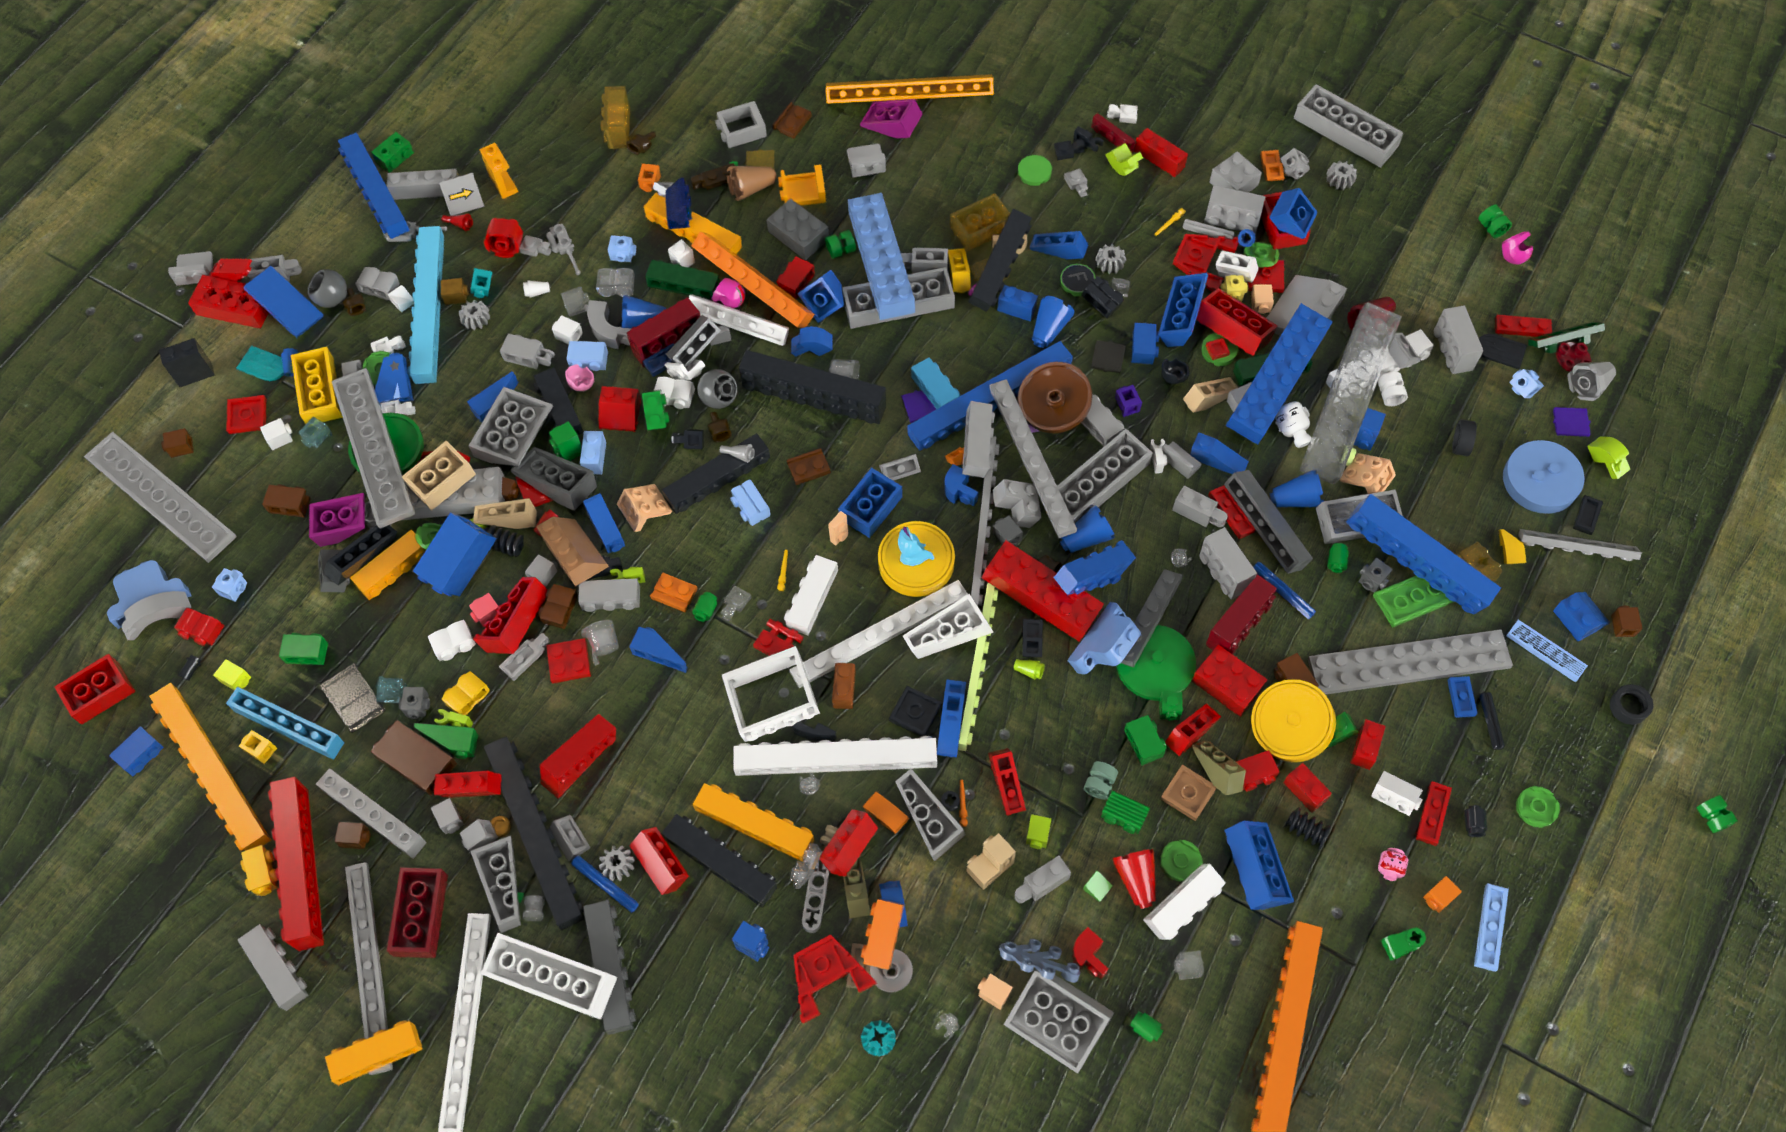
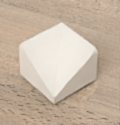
[388,285,414,312]

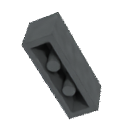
[666,315,721,368]

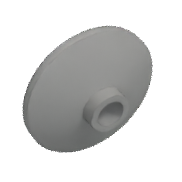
[870,949,913,992]

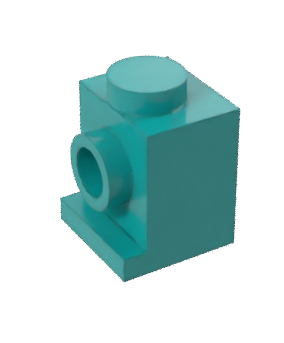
[470,268,492,298]

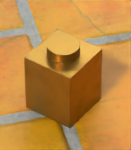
[441,278,469,305]

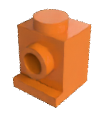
[638,164,661,192]

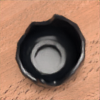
[1161,358,1190,384]

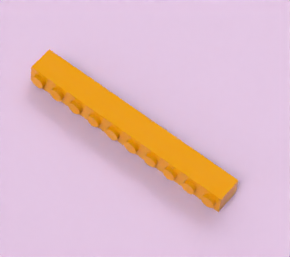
[826,75,994,103]
[150,683,272,851]

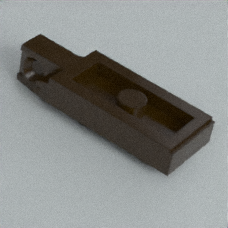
[690,163,735,190]

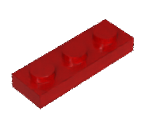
[1495,315,1552,337]
[1208,485,1256,539]
[1416,781,1452,846]

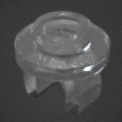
[1171,548,1192,568]
[799,773,820,795]
[935,1013,959,1038]

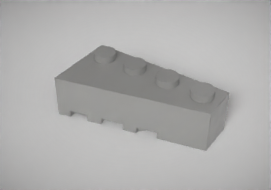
[895,769,966,862]
[470,836,521,933]

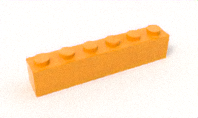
[644,193,742,254]
[693,783,815,862]

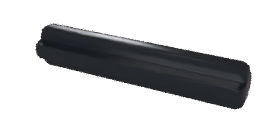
[1480,692,1505,750]

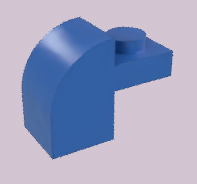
[791,327,833,356]
[945,464,978,506]
[879,880,908,927]

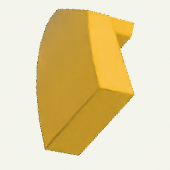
[1499,529,1526,564]

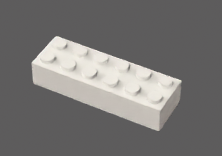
[481,933,617,1019]

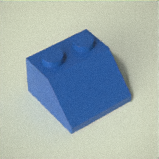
[1269,188,1318,239]
[797,270,844,323]
[1553,592,1610,642]

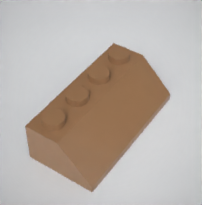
[536,517,609,586]

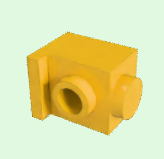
[239,730,277,764]

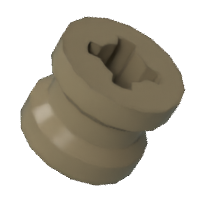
[820,825,839,846]

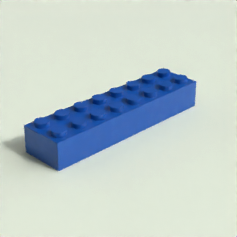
[1225,303,1333,445]
[1346,494,1501,615]

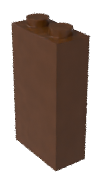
[370,720,457,796]

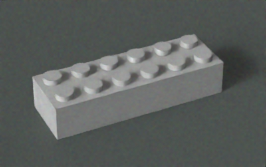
[1294,84,1403,168]
[842,267,955,329]
[1057,429,1153,523]
[402,467,505,520]

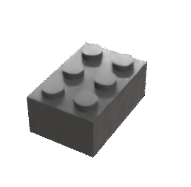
[766,199,829,261]

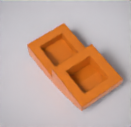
[1260,150,1285,181]
[863,792,909,834]

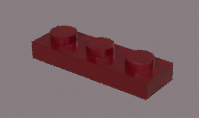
[1092,113,1135,154]

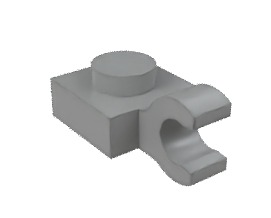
[1064,168,1088,197]
[519,236,552,257]

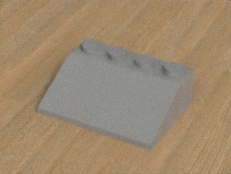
[1267,275,1347,336]
[469,387,553,466]
[1004,969,1114,1073]

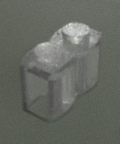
[596,268,635,297]

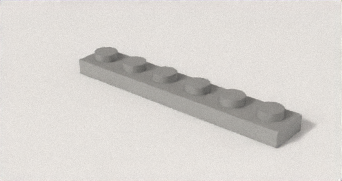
[1518,529,1642,561]

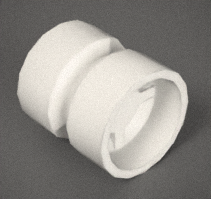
[1377,372,1408,406]

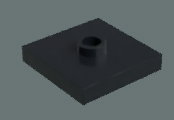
[889,686,942,737]

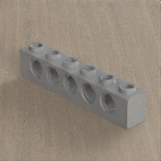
[316,768,426,859]

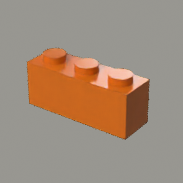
[861,899,904,970]

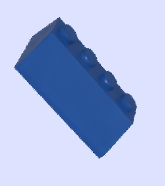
[1158,273,1208,347]
[1225,821,1294,910]

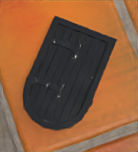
[1479,334,1527,369]

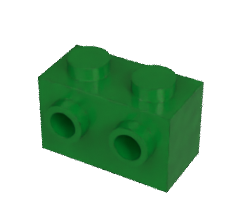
[371,132,414,173]
[641,389,669,430]
[549,421,582,461]
[279,633,328,665]
[1124,715,1166,766]

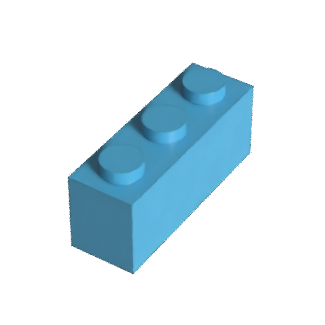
[911,357,960,409]

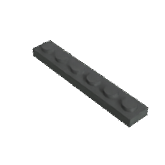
[1121,569,1182,667]

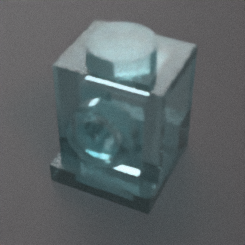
[298,417,333,448]
[376,676,407,703]

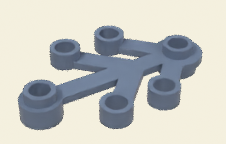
[999,939,1080,982]

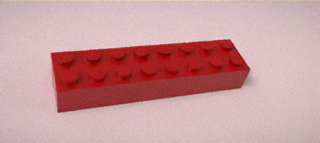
[268,777,324,951]

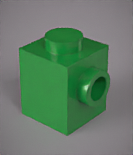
[1159,692,1183,720]

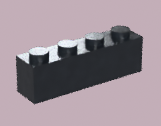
[534,368,584,435]
[324,525,397,586]

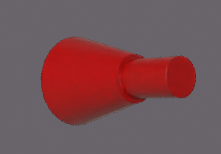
[442,214,473,231]

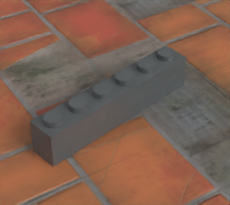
[1224,470,1313,574]
[583,900,636,1035]

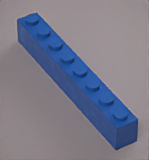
[338,132,410,239]

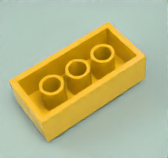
[291,347,343,426]

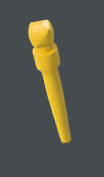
[1154,208,1186,236]
[777,550,788,591]

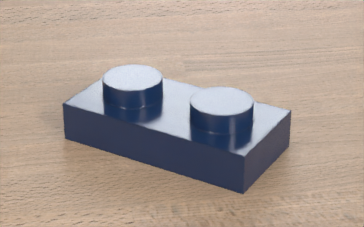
[643,343,674,377]

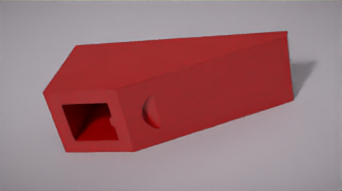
[208,259,252,282]

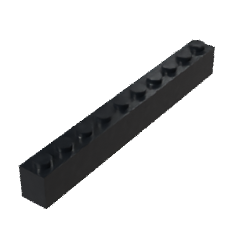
[484,736,585,931]

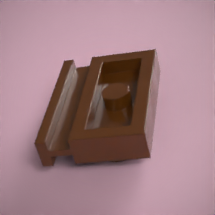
[773,103,811,139]
[786,448,831,485]

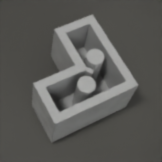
[993,479,1041,528]

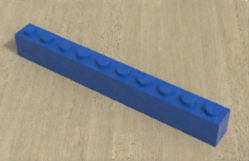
[907,341,1073,451]

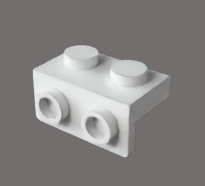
[665,360,705,380]

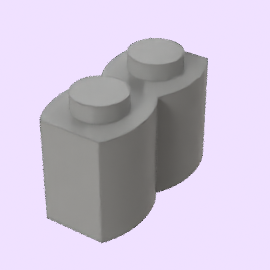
[355,267,400,300]

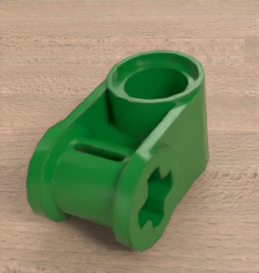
[1381,928,1426,961]

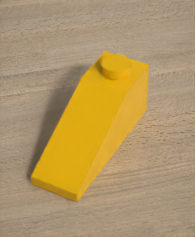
[948,248,971,293]

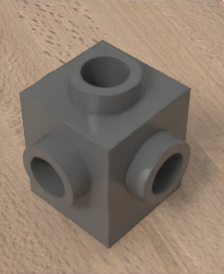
[1359,558,1393,593]
[399,687,430,719]

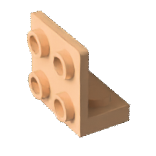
[1339,453,1396,494]
[617,484,672,532]

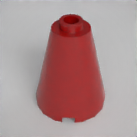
[1112,849,1156,909]

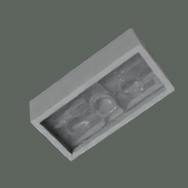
[1316,490,1402,544]

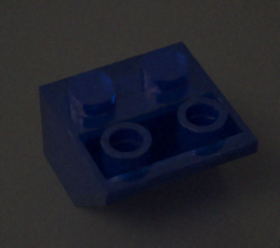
[665,178,693,229]

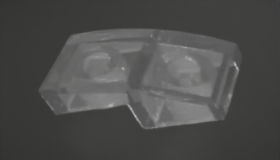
[790,843,821,889]

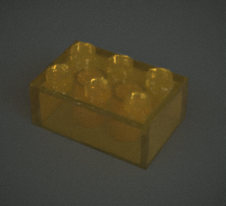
[601,86,630,149]
[950,193,1010,252]

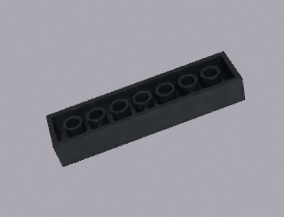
[739,350,886,425]

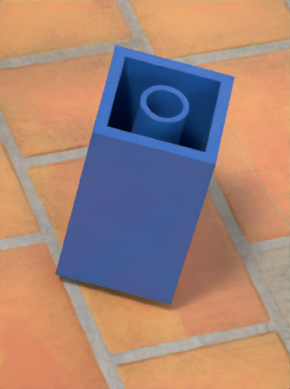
[413,512,497,597]

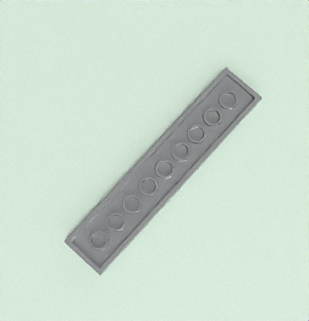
[331,368,416,529]
[84,432,237,563]
[1308,630,1513,694]

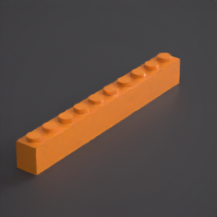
[1251,921,1323,1132]

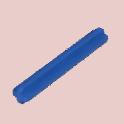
[1253,562,1316,619]
[571,856,639,912]

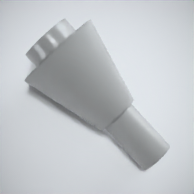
[720,444,755,463]

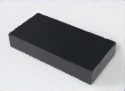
[1573,495,1603,535]

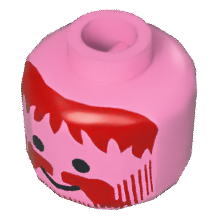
[1378,848,1408,881]

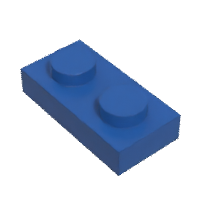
[1447,676,1477,718]

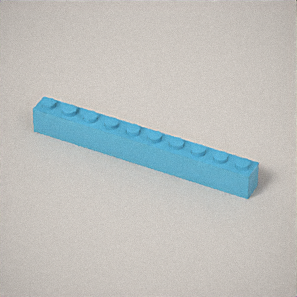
[408,226,444,384]

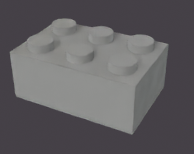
[1204,185,1265,234]
[1434,305,1483,374]
[1200,527,1257,600]

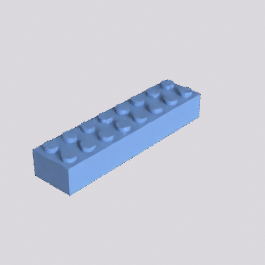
[848,193,915,320]

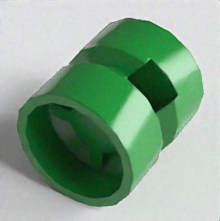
[1478,205,1512,238]
[825,230,856,259]
[1696,795,1738,834]

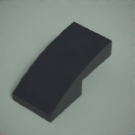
[1022,619,1043,658]
[793,722,837,742]

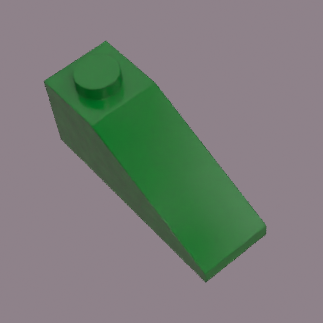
[414,723,478,759]

